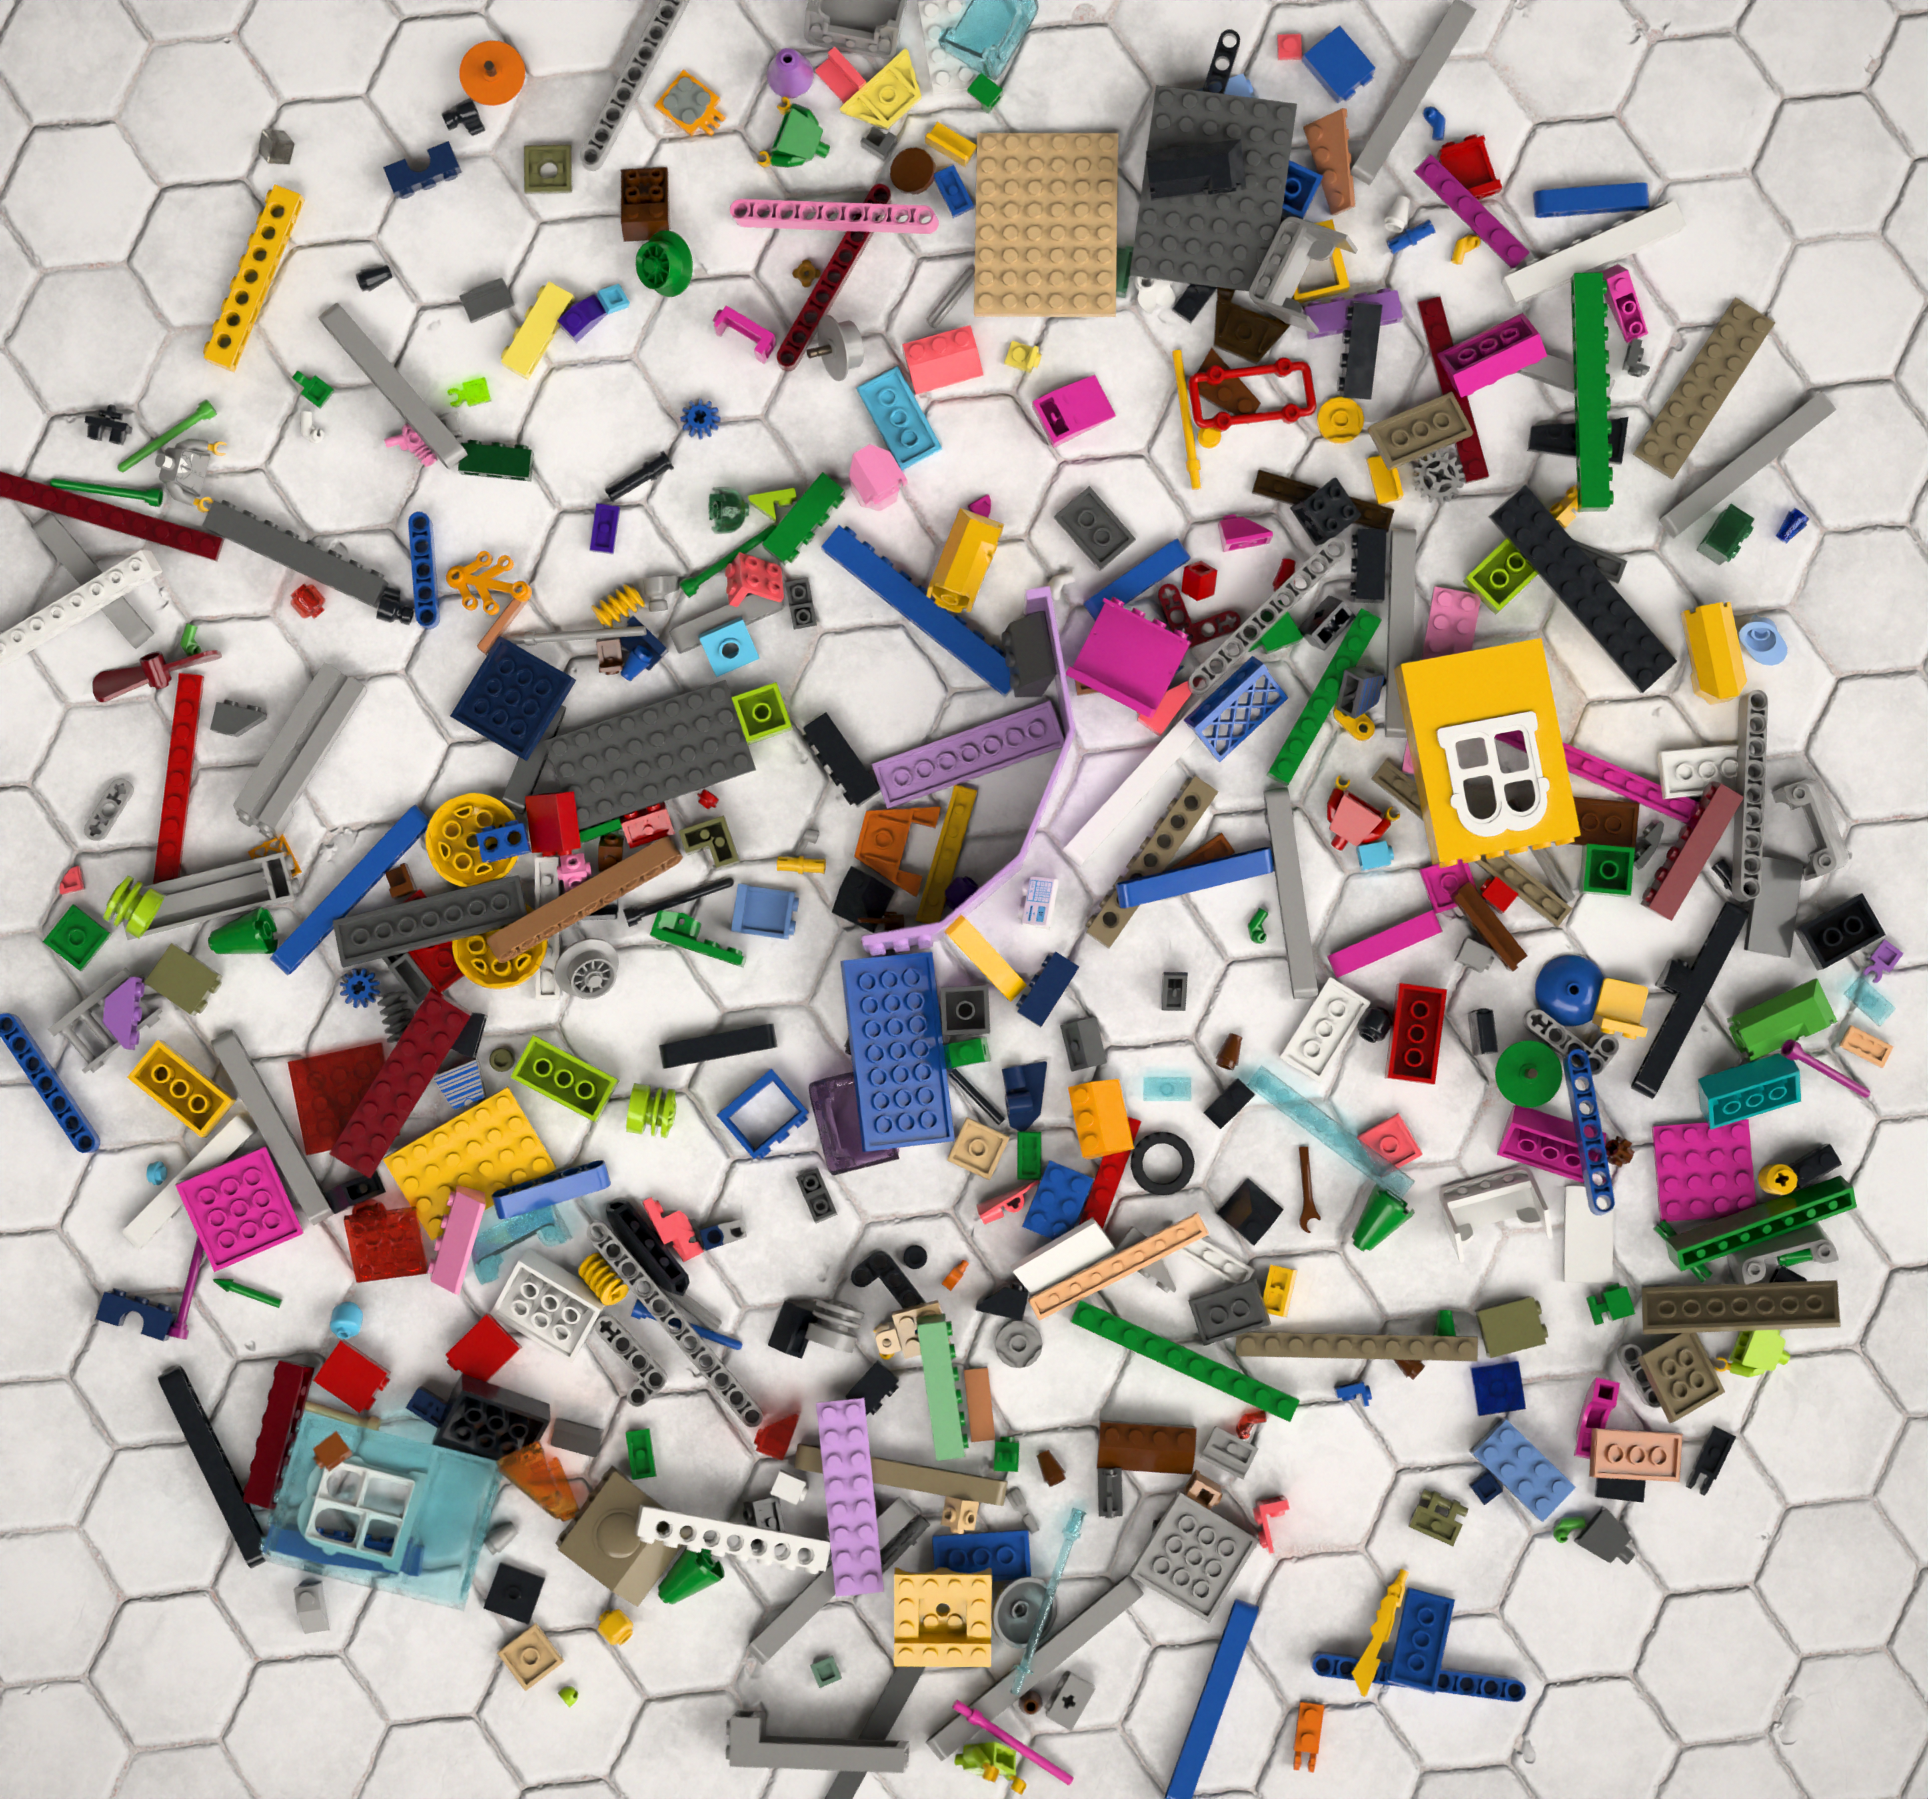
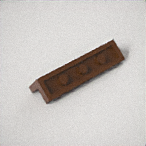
[1450,881,1528,972]

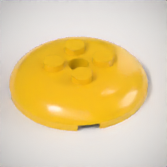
[426,793,521,888]
[452,903,548,989]

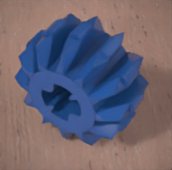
[680,399,721,440]
[340,968,381,1008]

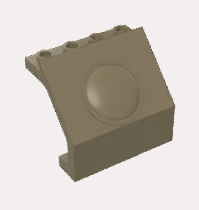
[555,1465,691,1607]

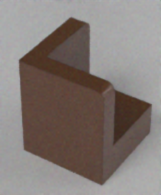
[386,863,417,899]

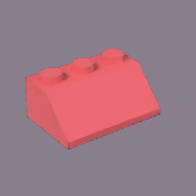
[902,325,983,395]

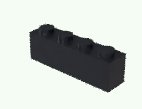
[1337,300,1383,400]
[802,712,881,808]

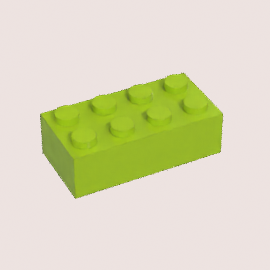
[1463,538,1538,615]
[510,1035,620,1122]

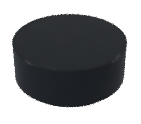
[903,1245,927,1269]

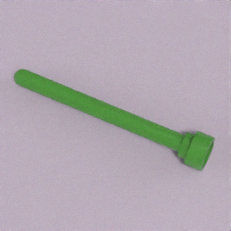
[117,399,217,472]

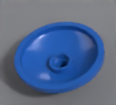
[1535,955,1604,1026]

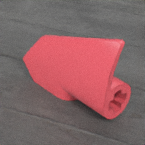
[976,1180,1040,1225]

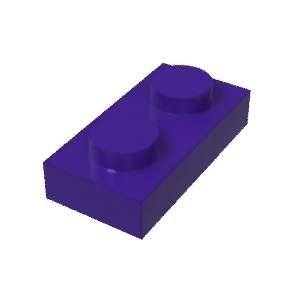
[590,503,620,554]

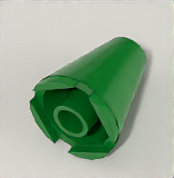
[208,907,278,954]
[1352,1184,1415,1252]
[658,1547,725,1605]

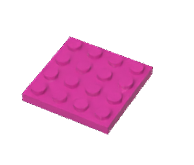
[1652,1119,1756,1222]
[175,1146,304,1272]

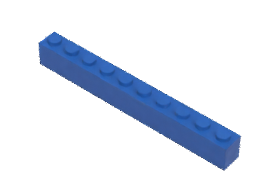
[821,525,1013,697]

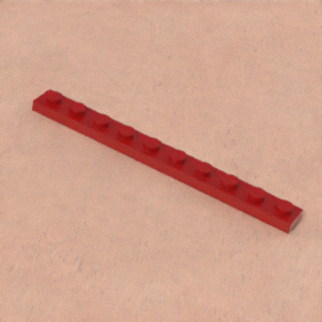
[153,673,204,884]

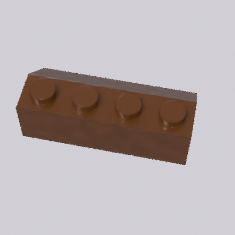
[1097,1420,1197,1475]

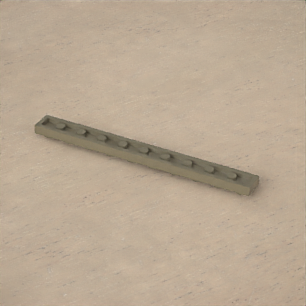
[1371,760,1573,928]
[1236,1332,1478,1361]

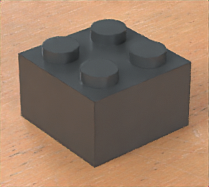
[940,985,990,1036]

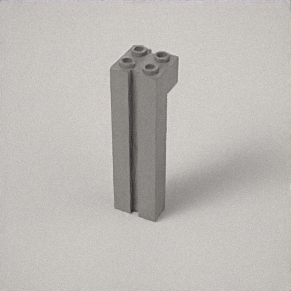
[233,662,367,839]
[123,851,301,940]
[725,1710,909,1773]

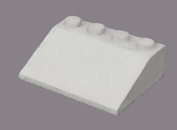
[490,1248,606,1363]

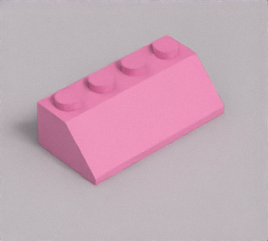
[427,1185,485,1295]

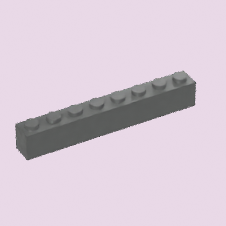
[202,500,389,609]

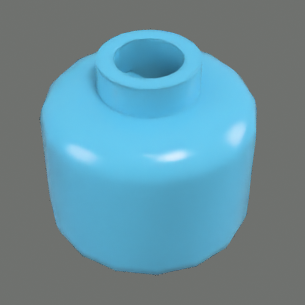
[330,1302,363,1339]

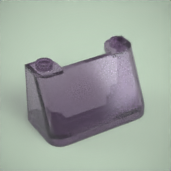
[809,1072,899,1175]

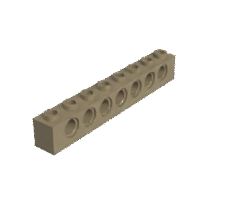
[1085,776,1218,949]

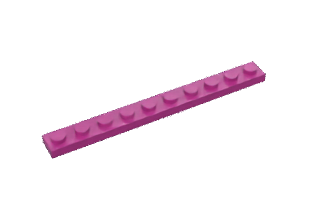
[1494,730,1699,825]

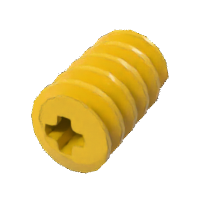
[591,583,645,628]
[1758,1164,1797,1195]
[579,1252,629,1305]

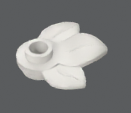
[1134,277,1175,314]

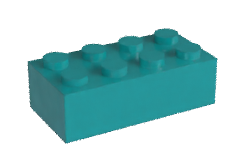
[1698,1053,1801,1130]

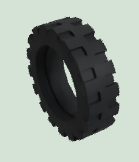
[1130,1132,1195,1195]

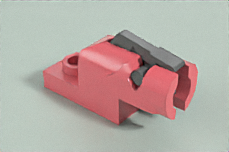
[642,1197,704,1262]

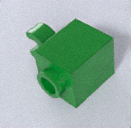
[994,1436,1019,1472]

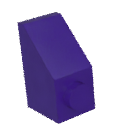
[557,294,607,343]

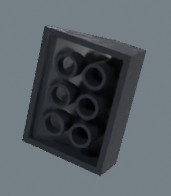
[432,1373,551,1475]

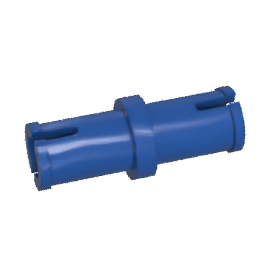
[1386,219,1435,255]

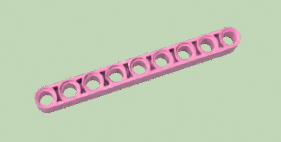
[730,199,939,234]

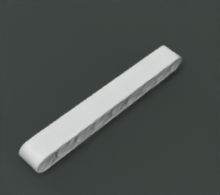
[1062,695,1207,867]

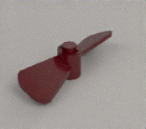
[92,650,222,702]

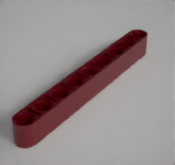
[777,184,891,371]

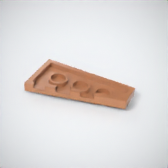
[1303,108,1355,215]

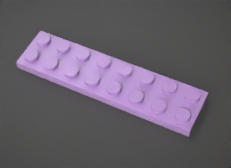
[872,701,1065,809]
[816,1398,884,1597]

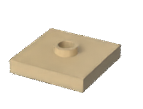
[947,1117,1010,1180]
[497,1623,565,1691]

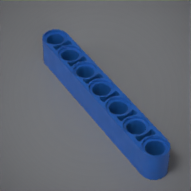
[1115,847,1275,908]
[0,1013,100,1153]
[1563,1049,1615,1216]

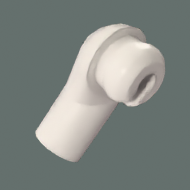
[300,411,324,443]

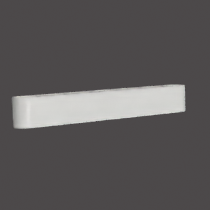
[122,1115,255,1250]

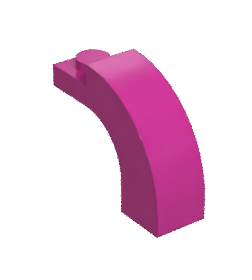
[1574,1377,1620,1460]

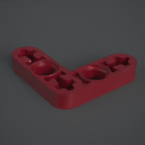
[1158,584,1241,649]

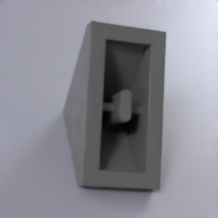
[1162,972,1188,1011]

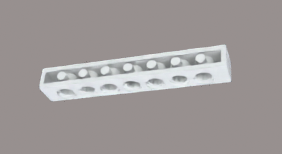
[0,550,163,665]
[634,1505,831,1574]

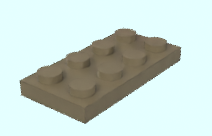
[1367,392,1473,471]

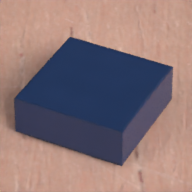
[1469,1471,1503,1505]

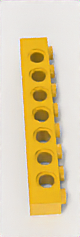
[203,184,305,372]

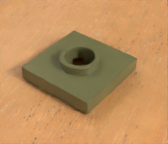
[524,145,572,194]

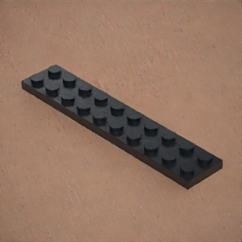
[1488,484,1677,693]

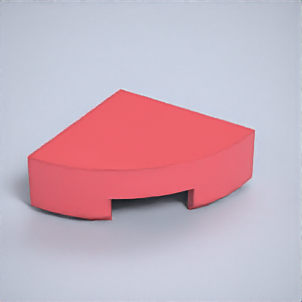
[59,866,85,895]

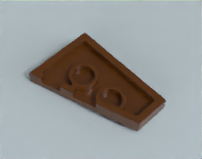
[1188,348,1261,425]

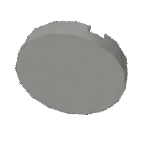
[995,1320,1043,1368]

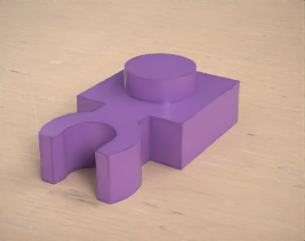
[1862,939,1904,983]

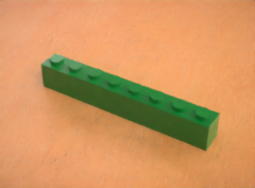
[1266,608,1382,787]
[1665,1175,1857,1272]

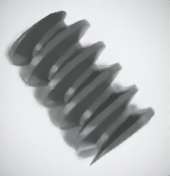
[377,991,412,1043]

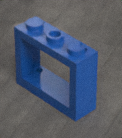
[717,1069,809,1159]

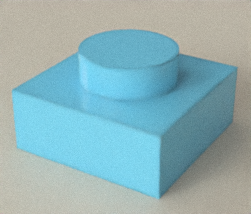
[597,284,630,315]

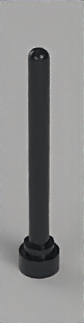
[623,878,734,927]

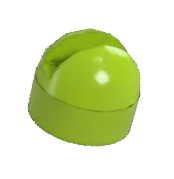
[558,1686,579,1708]

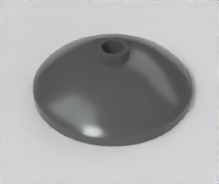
[991,1576,1057,1648]

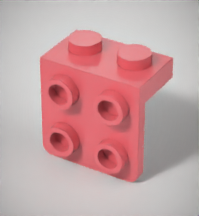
[725,552,784,607]

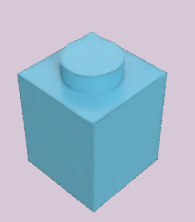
[1356,841,1394,871]

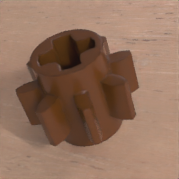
[1605,1136,1635,1168]

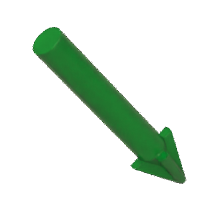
[213,1279,282,1308]

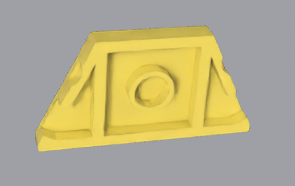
[839,48,922,130]

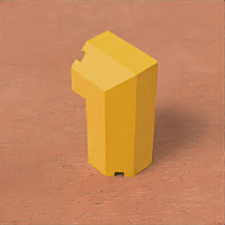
[926,508,1004,613]
[1680,602,1747,705]

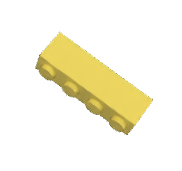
[501,281,575,380]

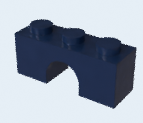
[383,141,462,199]
[95,1288,177,1341]

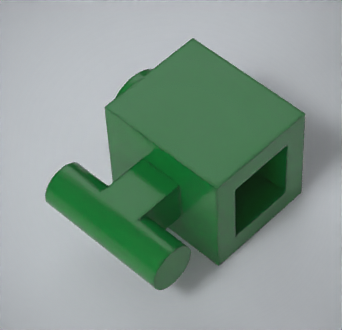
[1586,1283,1635,1325]

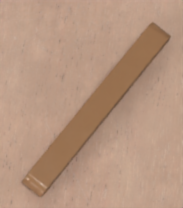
[487,837,683,963]

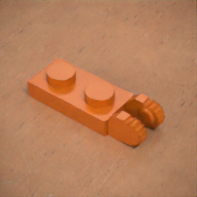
[1293,1701,1324,1773]

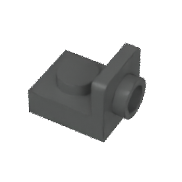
[1622,338,1650,377]

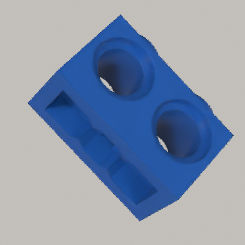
[476,820,532,864]

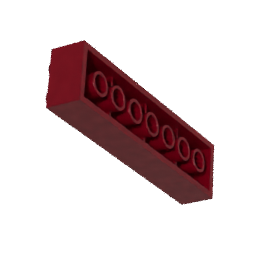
[329,988,473,1178]

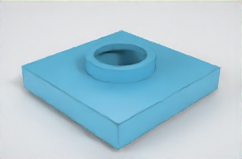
[698,616,760,677]

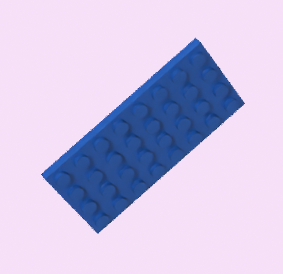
[840,952,955,1152]

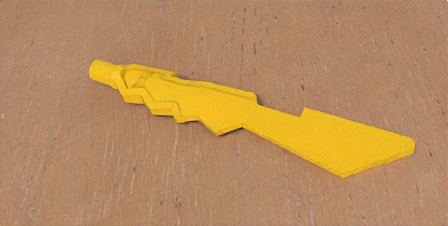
[1352,1569,1409,1697]

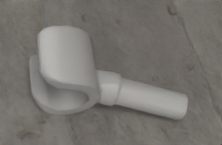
[793,829,819,858]

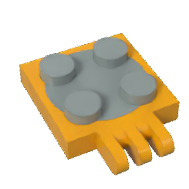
[654,69,726,136]

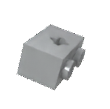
[1044,1672,1095,1731]

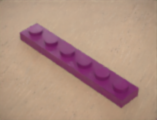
[1413,154,1530,269]

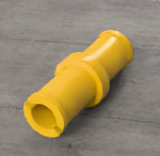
[777,855,826,874]

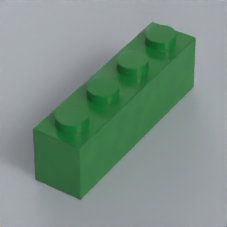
[762,472,845,565]

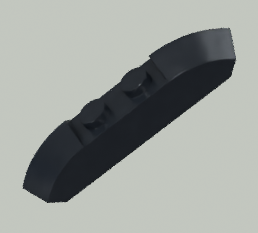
[605,1200,690,1296]

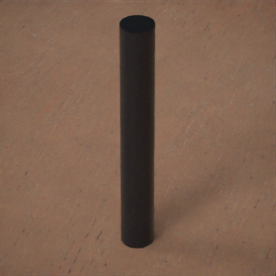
[949,1068,1005,1125]

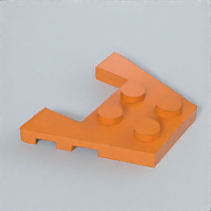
[854,806,941,897]

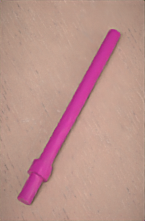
[952,1699,1074,1786]

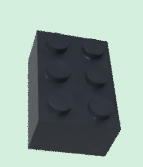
[1794,893,1886,971]

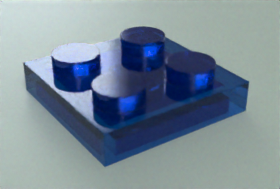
[1470,1361,1526,1416]

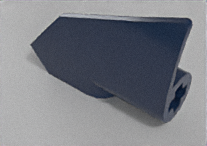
[1002,1061,1047,1132]

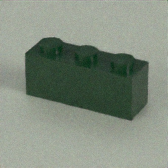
[458,440,534,482]

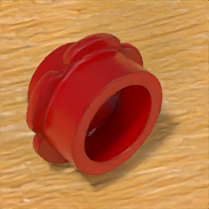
[697,789,719,810]

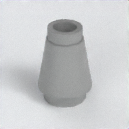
[482,1522,519,1555]

